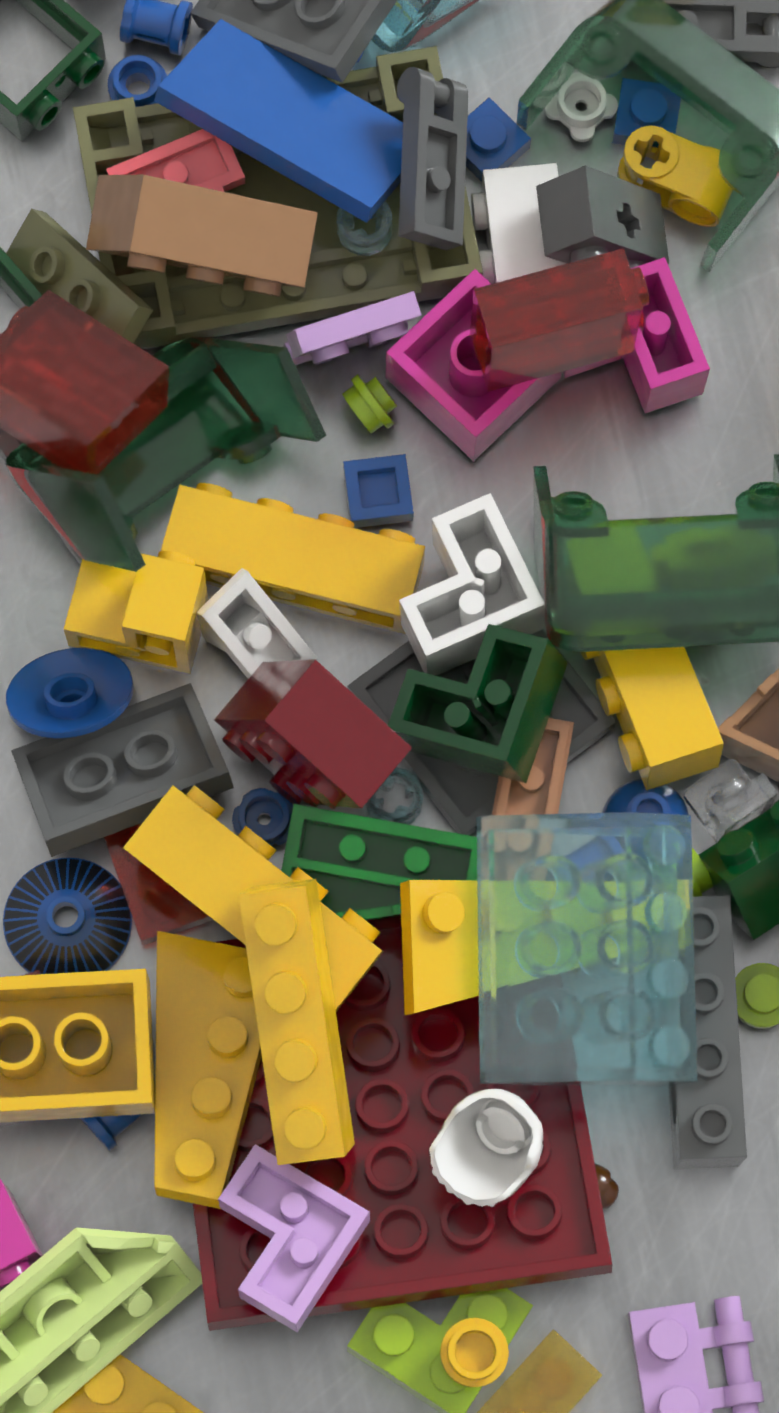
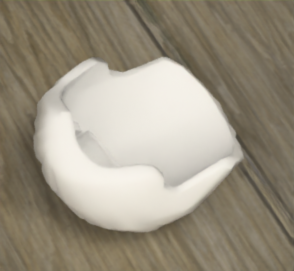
[429,1089,543,1207]

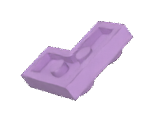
[218,1144,370,1332]

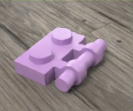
[283,291,422,367]
[627,1296,764,1413]

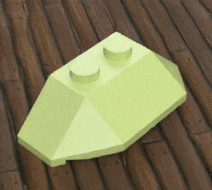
[0,1227,203,1413]

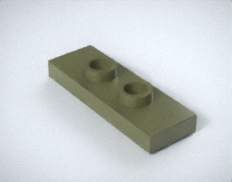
[6,208,153,363]

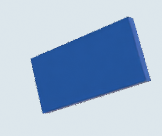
[154,19,403,223]

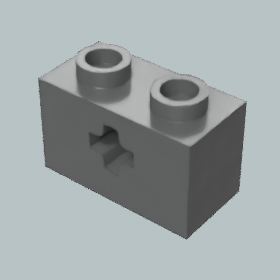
[536,165,669,277]

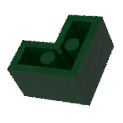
[388,624,568,783]
[699,800,779,940]

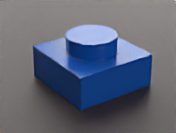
[612,78,683,148]
[466,97,531,182]
[343,454,414,528]

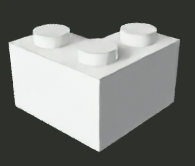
[399,493,545,676]

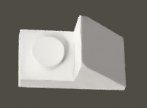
[196,568,317,679]

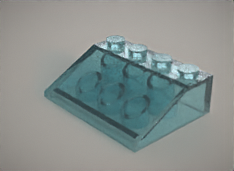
[476,812,697,1087]

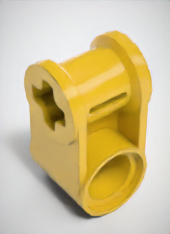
[617,125,742,227]

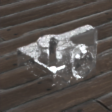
[683,759,778,843]

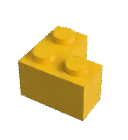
[64,551,209,674]

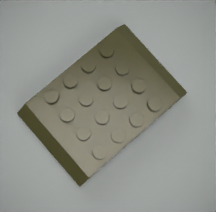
[73,46,483,349]

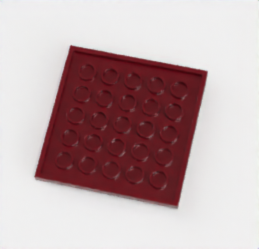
[193,916,613,1331]

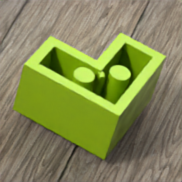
[347,1288,533,1413]

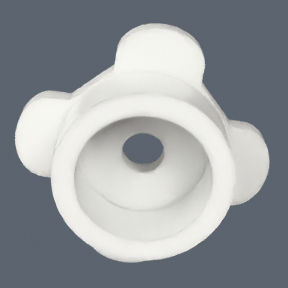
[545,72,618,142]

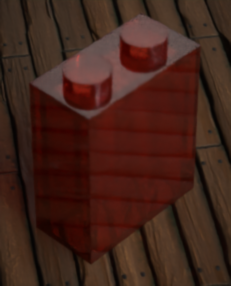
[470,248,649,392]
[0,290,169,485]

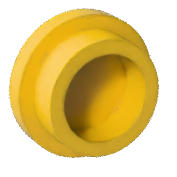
[440,1318,509,1388]

